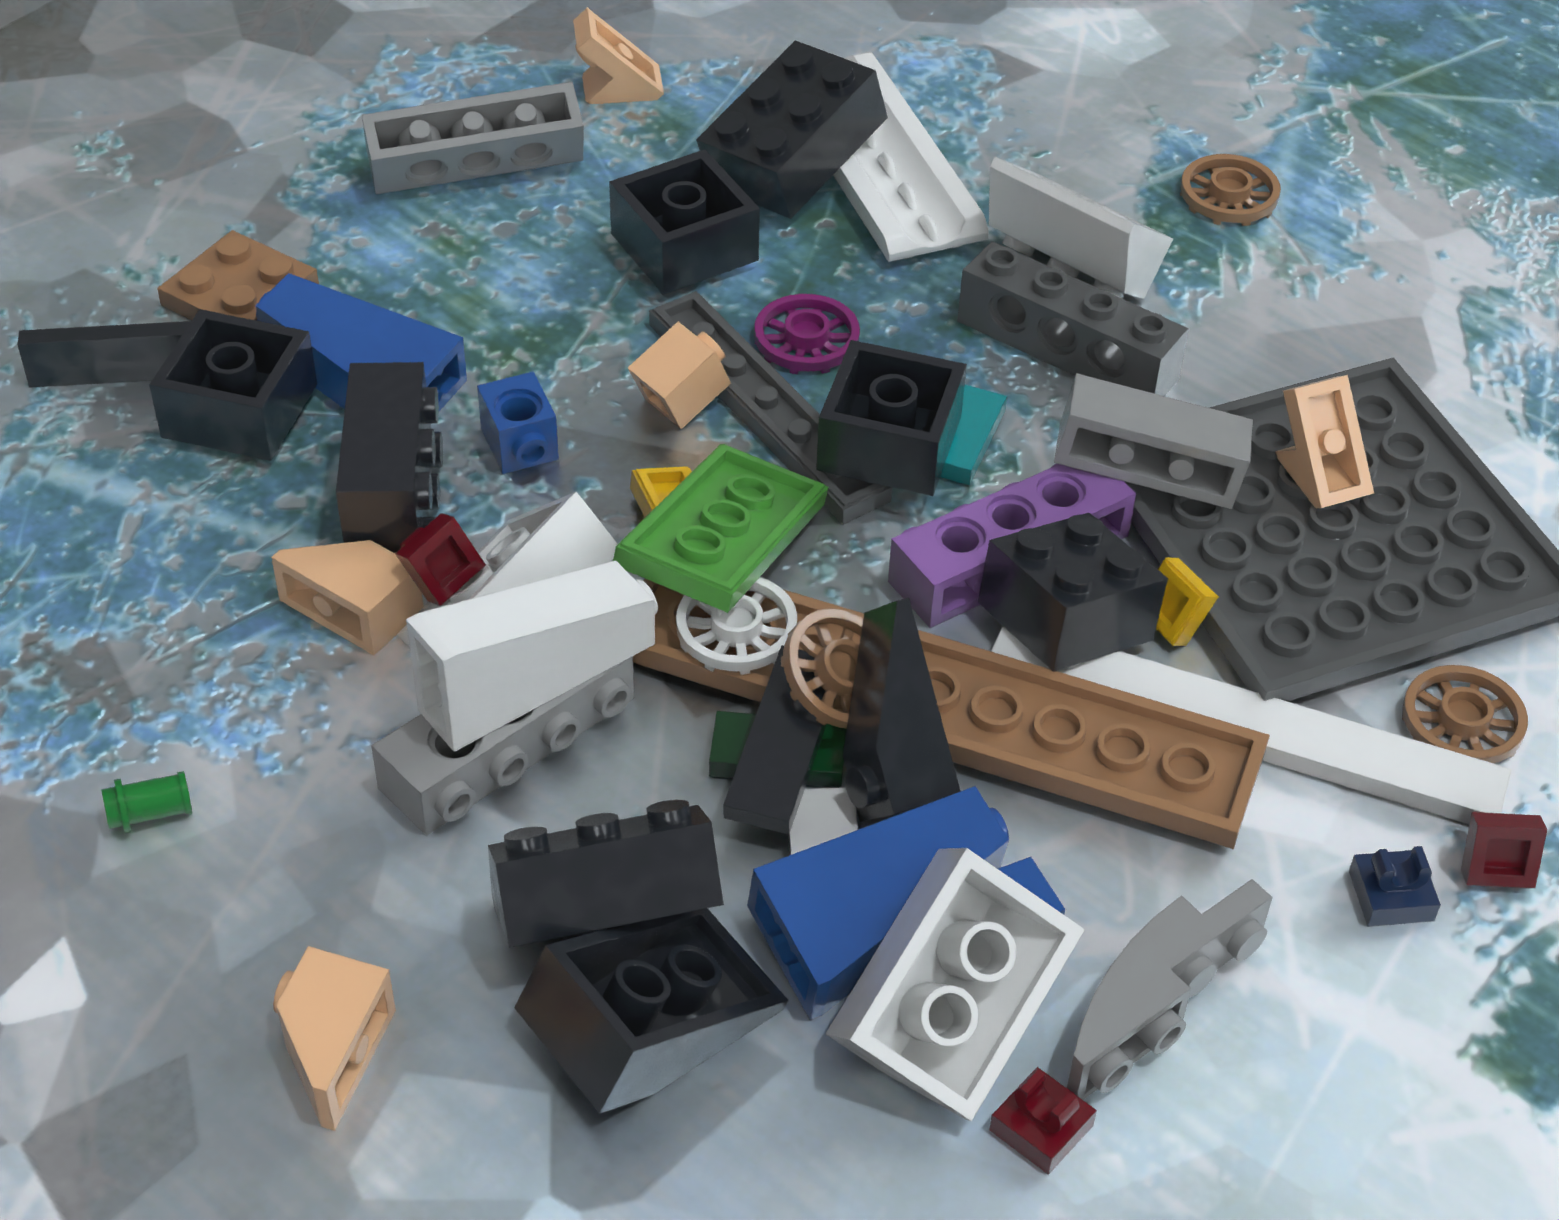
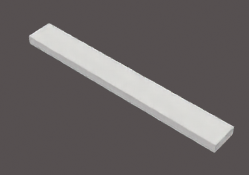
[991,626,1512,824]

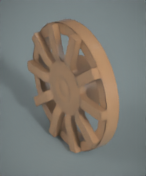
[1180,154,1281,226]
[781,609,863,728]
[1402,665,1528,764]

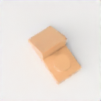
[573,7,664,104]
[1275,375,1374,508]

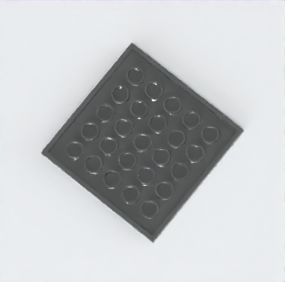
[1124,357,1559,701]

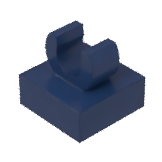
[1349,846,1441,927]

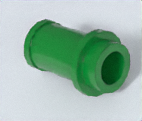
[101,771,192,833]

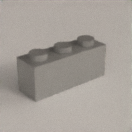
[1054,373,1253,509]

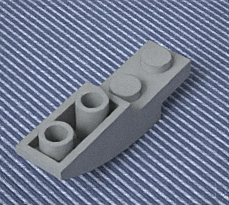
[1067,879,1273,1100]

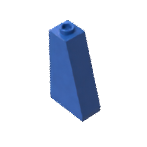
[255,273,467,411]
[747,786,1009,1020]

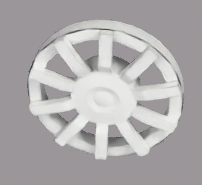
[676,577,797,675]

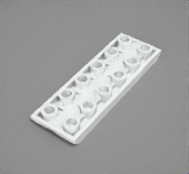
[833,52,989,262]

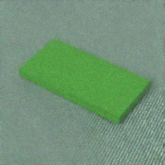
[613,444,829,613]

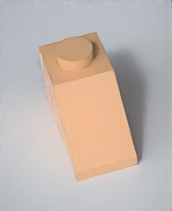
[271,540,424,655]
[273,946,396,1131]

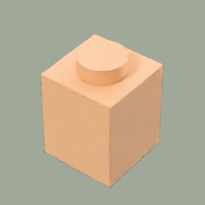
[628,321,731,429]

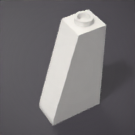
[406,561,658,752]

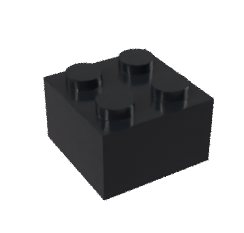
[609,149,760,295]
[149,309,317,461]
[816,340,967,496]
[978,513,1168,672]

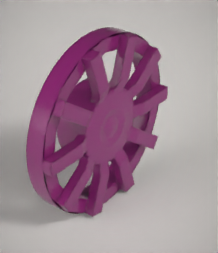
[754,294,860,375]

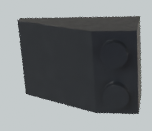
[514,908,789,1114]

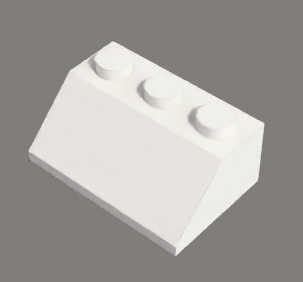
[989,157,1173,299]
[397,492,618,645]
[826,848,1085,1121]

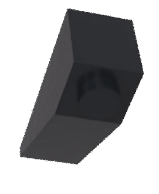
[843,598,961,822]

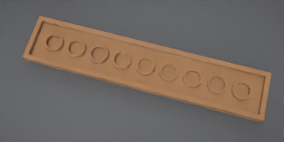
[633,578,1270,849]

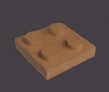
[157,230,319,321]

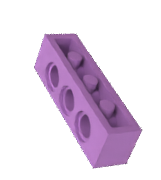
[888,463,1136,628]

